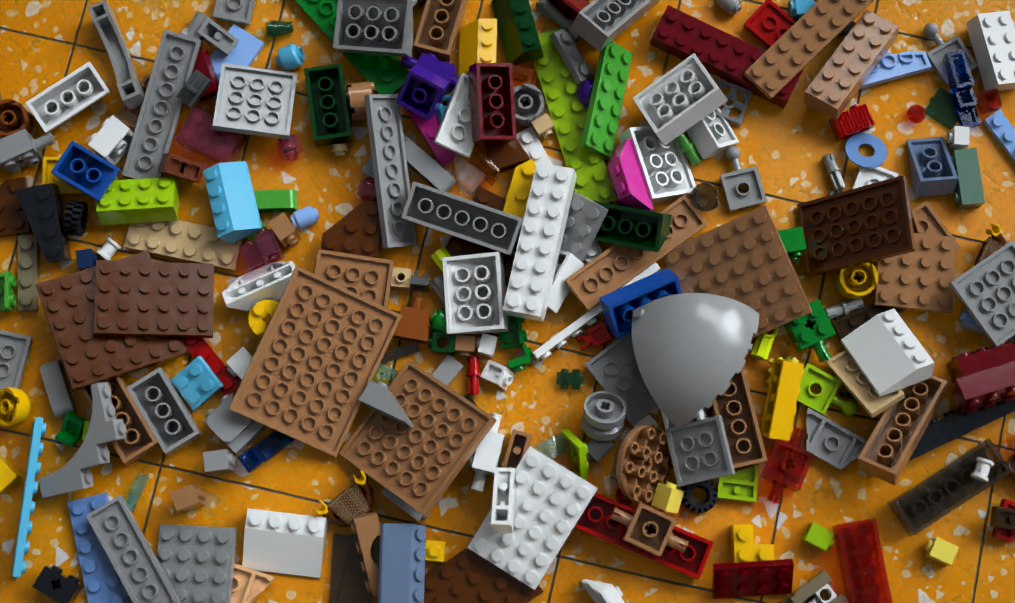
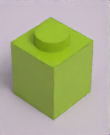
[802,522,835,552]

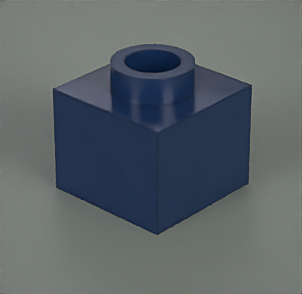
[76,248,100,271]

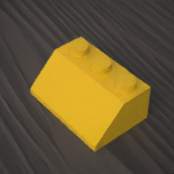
[459,18,497,76]

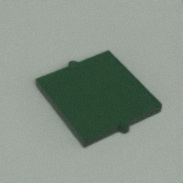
[923,87,968,130]

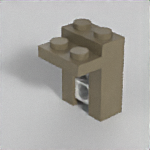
[779,570,849,603]

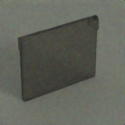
[329,533,380,603]

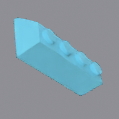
[203,161,262,244]

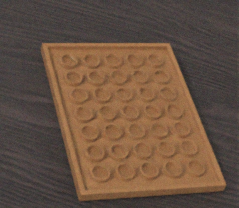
[229,266,402,457]

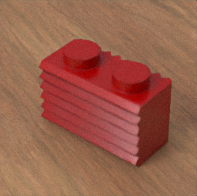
[829,103,875,141]

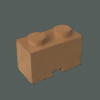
[267,212,301,249]
[170,484,207,513]

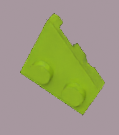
[561,429,589,480]
[717,464,760,503]

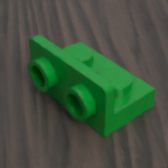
[499,315,527,350]

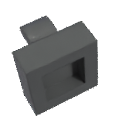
[410,270,430,292]

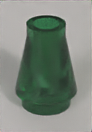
[265,20,293,39]

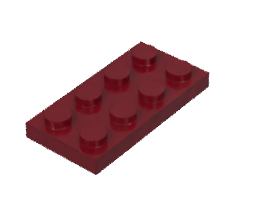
[712,559,794,599]

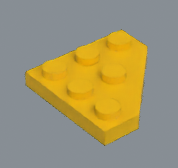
[503,159,536,219]

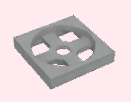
[714,79,753,127]

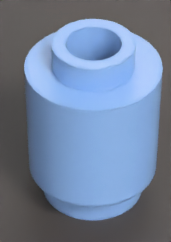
[290,205,320,229]

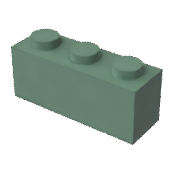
[950,148,985,209]

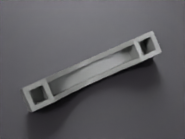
[88,0,145,110]

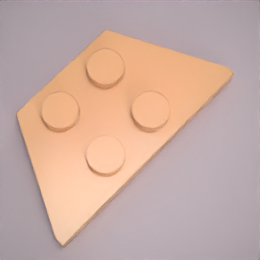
[231,563,275,603]

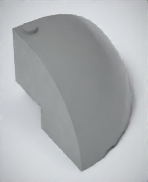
[632,293,759,427]

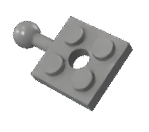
[924,23,978,86]
[719,146,767,212]

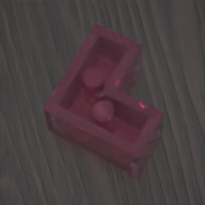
[239,228,285,272]

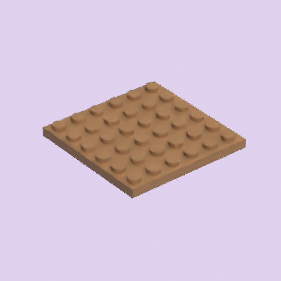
[663,205,813,339]
[339,360,497,517]

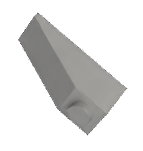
[359,380,414,429]

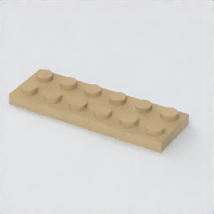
[124,220,244,271]

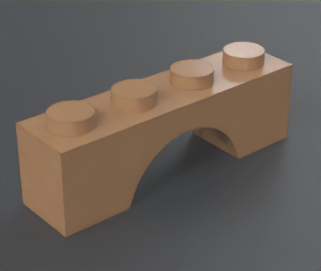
[350,511,381,597]

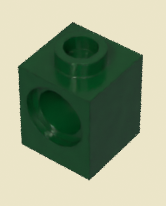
[428,332,456,356]

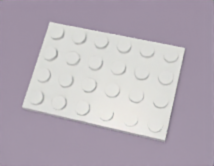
[467,446,598,590]

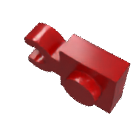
[576,322,612,351]

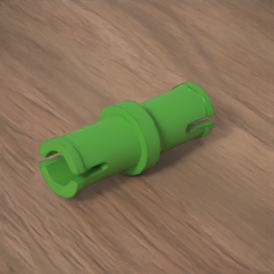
[675,132,703,166]

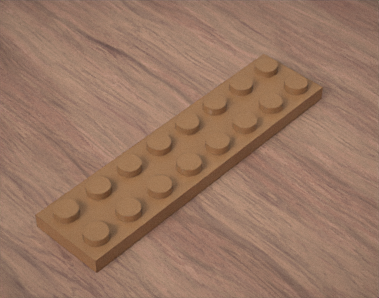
[744,0,874,100]
[564,195,708,312]

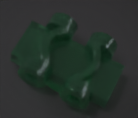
[556,369,584,390]

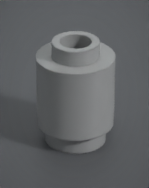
[714,0,742,16]

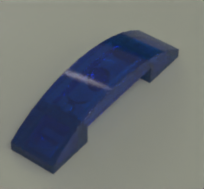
[237,430,295,473]

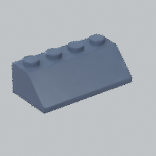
[378,523,426,603]

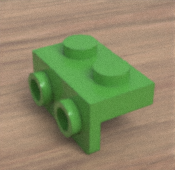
[0,271,17,312]

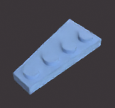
[860,51,931,89]

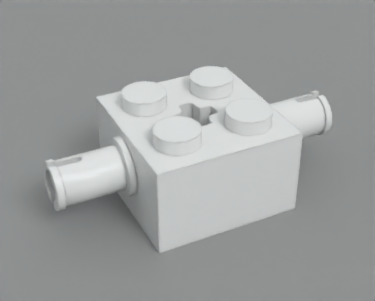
[469,413,505,492]

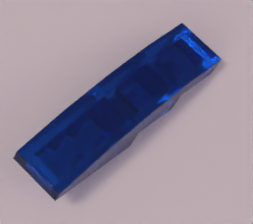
[945,50,981,128]

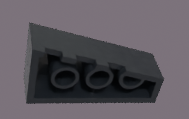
[14,183,72,263]

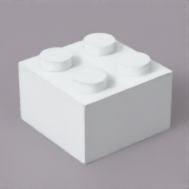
[88,115,134,166]

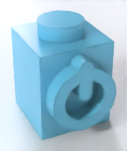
[788,0,817,21]

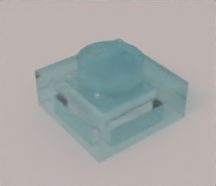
[377,363,398,381]

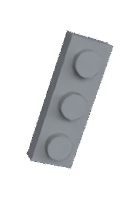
[549,28,593,84]

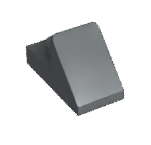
[197,18,239,56]

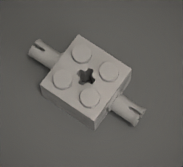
[0,129,55,174]

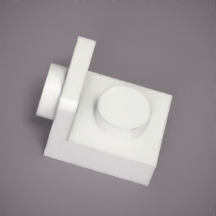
[480,360,514,390]

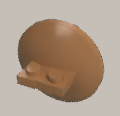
[610,424,673,503]

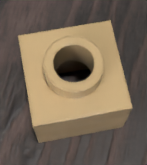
[531,113,555,139]
[391,267,413,291]

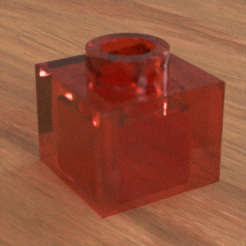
[975,88,1002,114]

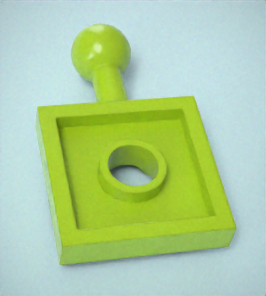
[797,363,858,416]

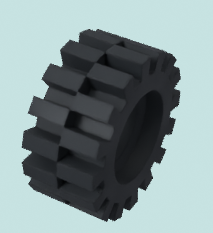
[63,200,88,236]
[682,480,718,514]

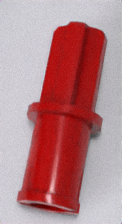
[466,356,481,395]

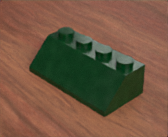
[491,0,544,66]
[594,201,672,252]

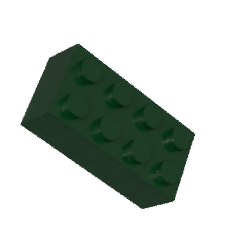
[304,63,353,147]

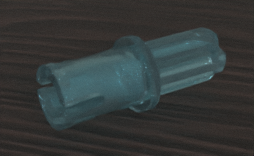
[125,473,149,513]

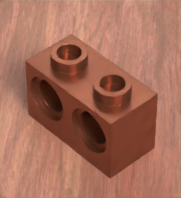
[158,153,204,183]

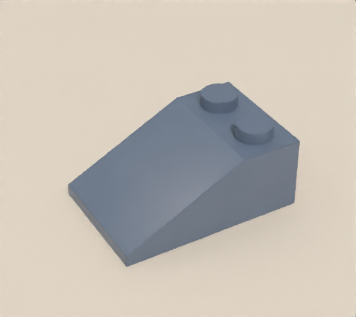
[906,137,958,197]

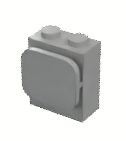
[203,393,266,455]

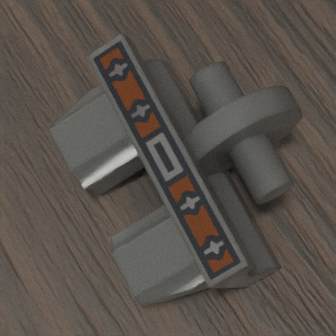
[176,69,212,109]

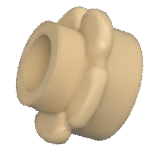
[331,144,349,156]

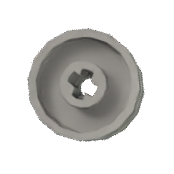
[581,391,626,441]

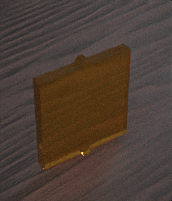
[468,148,500,186]

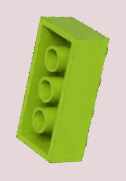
[96,176,180,225]

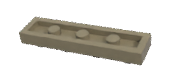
[18,235,39,312]

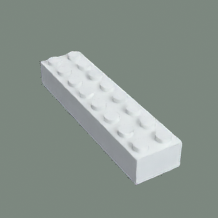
[502,162,577,322]

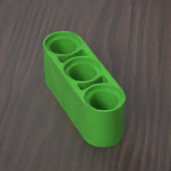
[254,189,297,213]

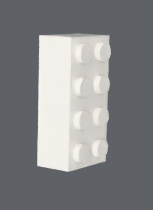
[966,11,1015,93]

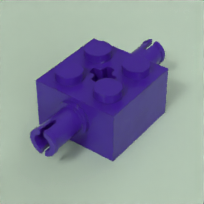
[399,53,458,95]

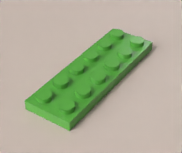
[581,41,633,158]

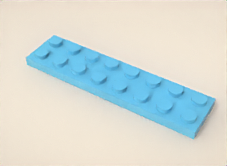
[11,417,46,577]

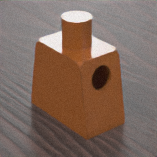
[393,297,430,344]

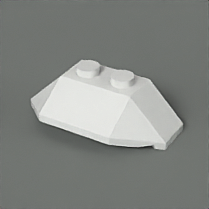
[222,261,295,311]
[580,579,629,603]

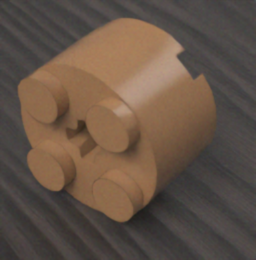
[347,81,375,121]

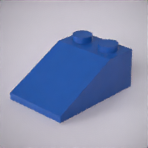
[51,140,121,201]

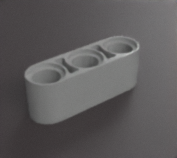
[40,359,76,418]

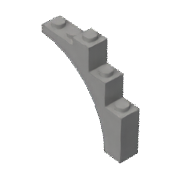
[39,382,127,498]

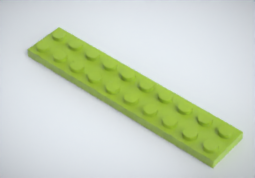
[533,28,616,203]

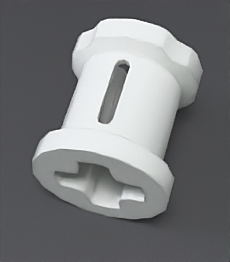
[96,237,122,260]
[970,457,994,482]

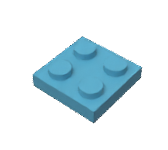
[171,356,224,411]

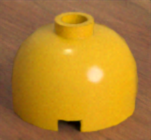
[0,387,31,426]

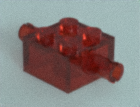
[760,427,814,505]

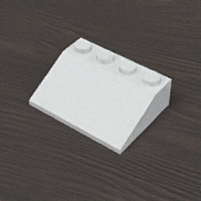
[633,53,728,145]
[618,125,698,205]
[442,252,509,334]
[841,308,934,397]
[242,508,328,578]

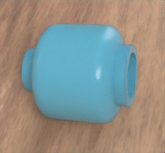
[276,44,305,71]

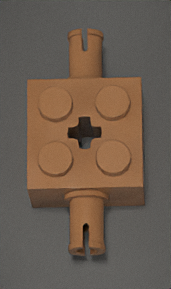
[610,502,689,557]

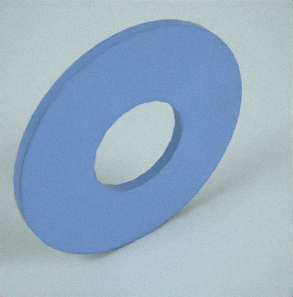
[845,133,887,168]

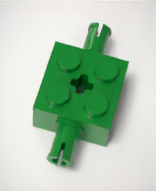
[784,299,836,363]

